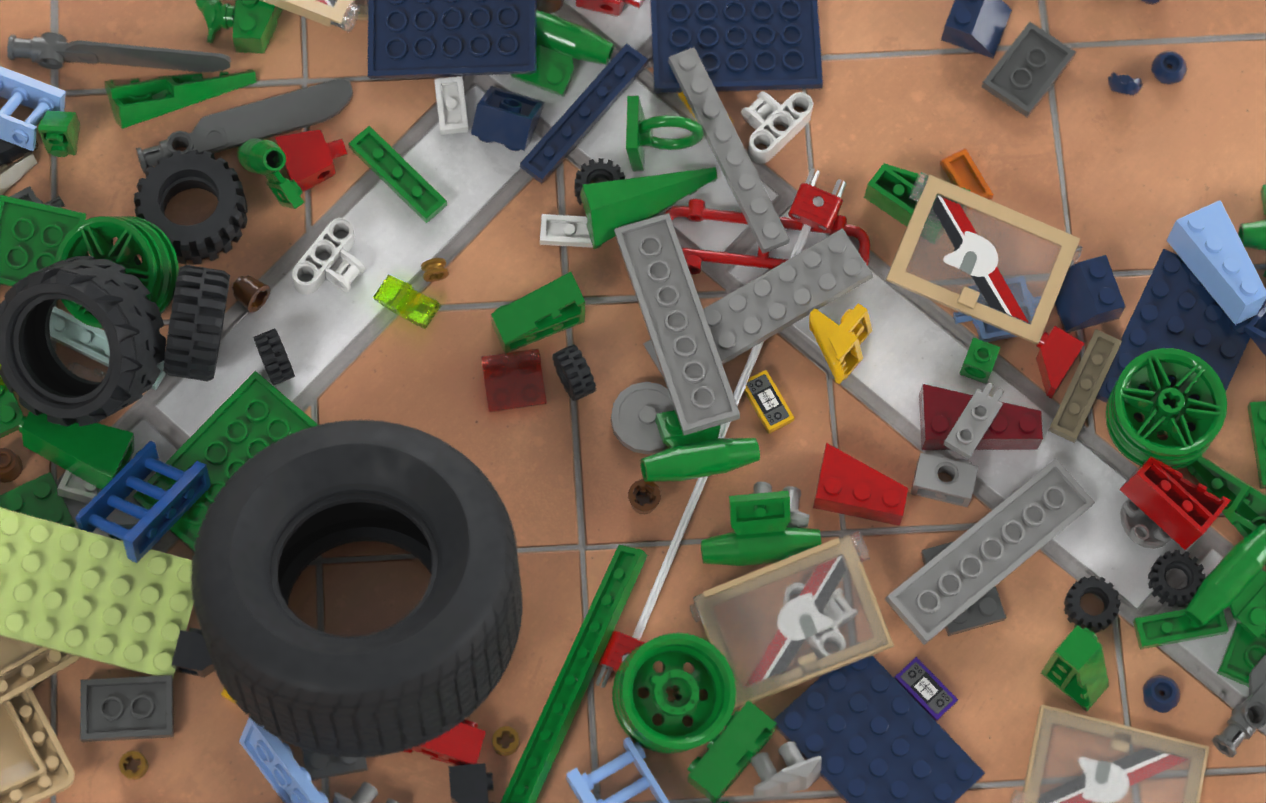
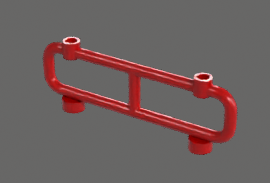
[664,199,871,275]

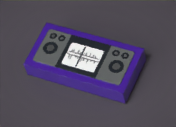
[894,657,958,722]

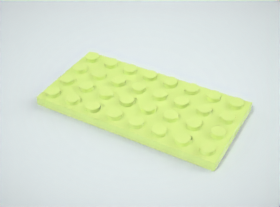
[0,508,194,678]

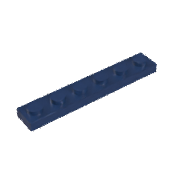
[520,43,649,184]

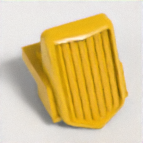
[809,303,873,384]

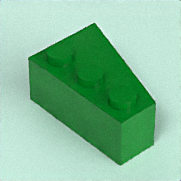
[232,0,283,54]
[864,163,970,245]
[491,272,585,354]
[1041,625,1109,712]
[687,700,777,803]

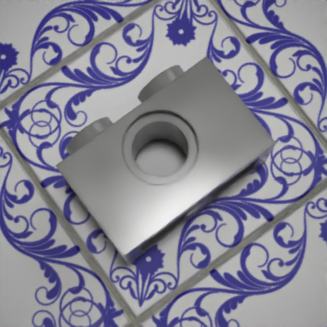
[910,452,978,508]

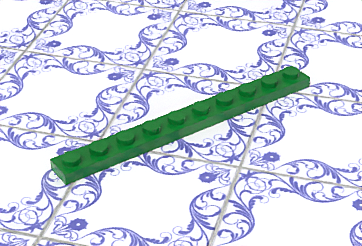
[500,544,648,803]

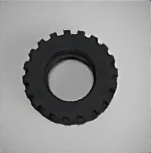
[134,149,248,264]
[163,265,230,381]

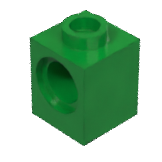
[959,337,1001,384]

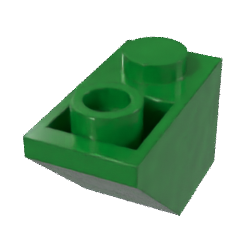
[38,110,80,157]

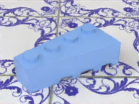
[1166,200,1266,325]

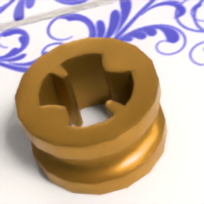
[421,258,449,282]
[492,726,520,756]
[119,751,148,780]

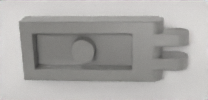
[943,382,1004,460]

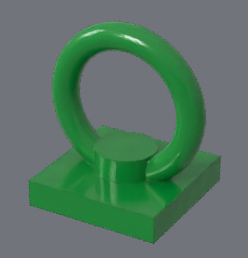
[626,96,704,171]

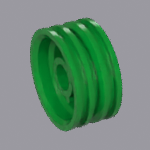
[55,216,179,328]
[1105,348,1227,470]
[612,633,736,754]

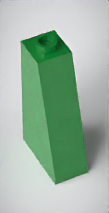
[19,411,134,490]

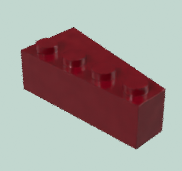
[919,384,1043,450]

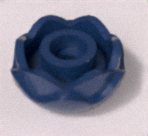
[1151,51,1187,85]
[1108,72,1143,96]
[1143,675,1180,713]

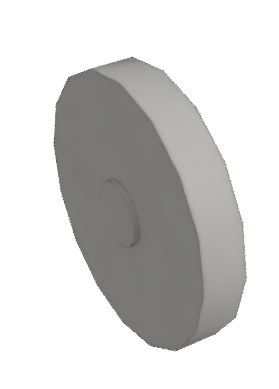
[610,382,675,455]

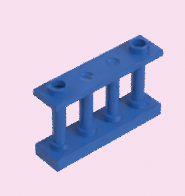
[75,441,211,563]

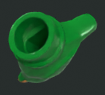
[196,0,235,43]

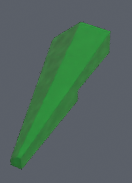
[104,69,256,129]
[580,167,717,249]
[1186,456,1266,565]

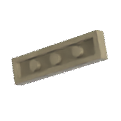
[1048,329,1122,443]

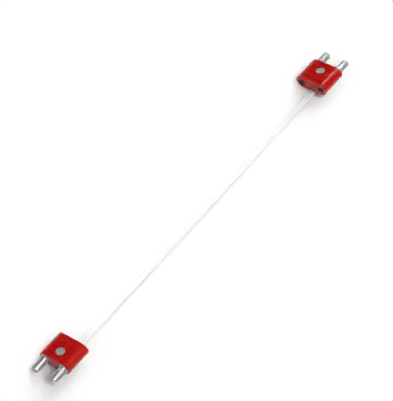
[596,169,846,688]

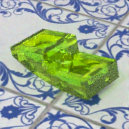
[373,274,441,329]

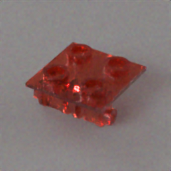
[481,349,547,412]

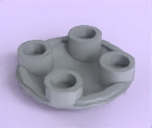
[1120,499,1172,549]

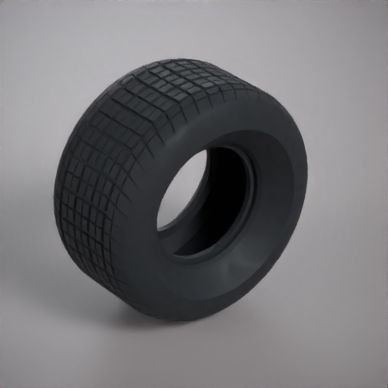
[191,420,523,757]

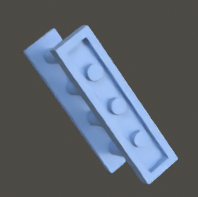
[0,66,66,151]
[566,737,670,803]

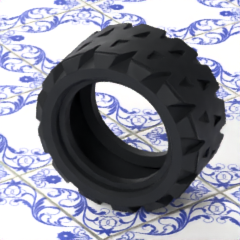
[0,256,166,426]

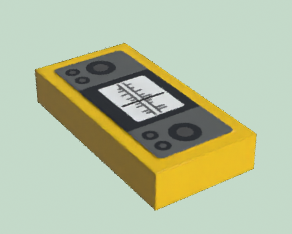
[744,370,795,434]

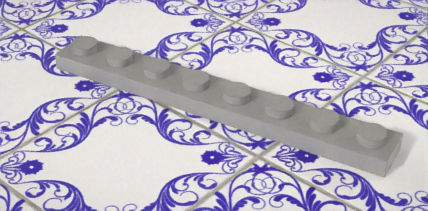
[668,47,790,254]

